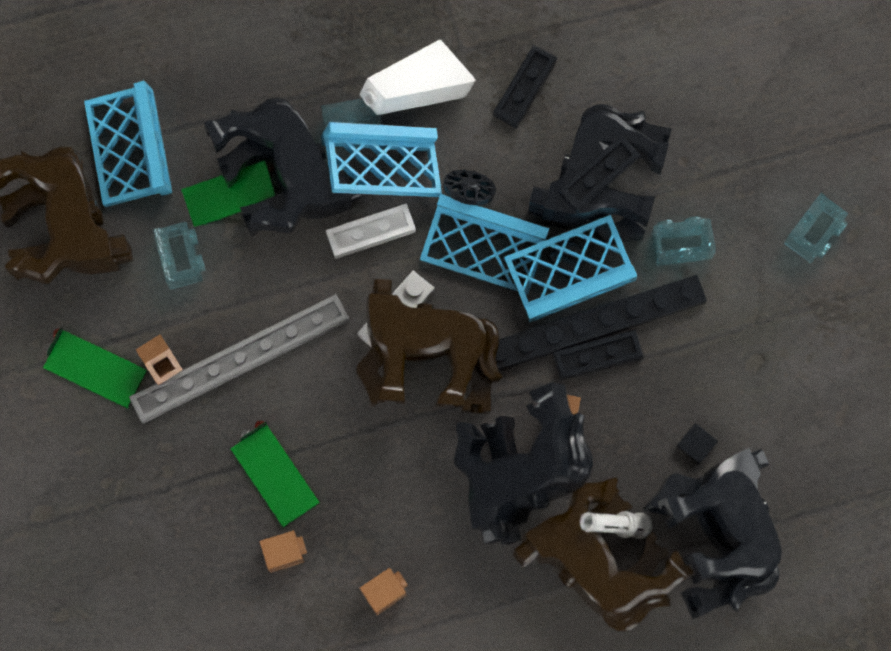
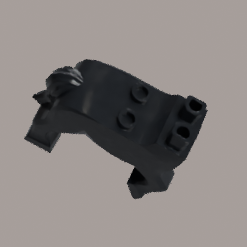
[204,97,363,237]
[528,104,672,246]
[453,382,593,545]
[643,448,782,619]

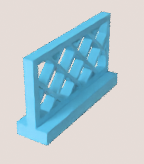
[84,81,173,207]
[321,122,442,197]
[420,194,549,295]
[504,215,637,323]

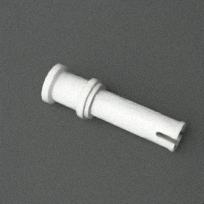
[580,511,652,539]

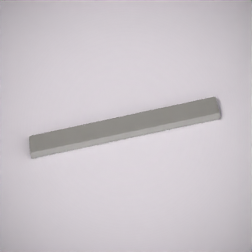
[129,294,350,424]

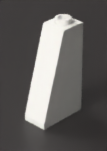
[359,39,476,115]

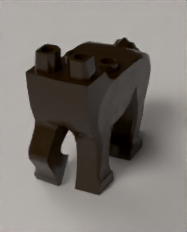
[0,147,134,284]
[356,279,503,414]
[512,477,694,632]

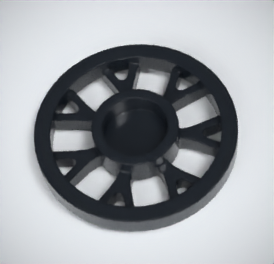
[443,169,496,205]

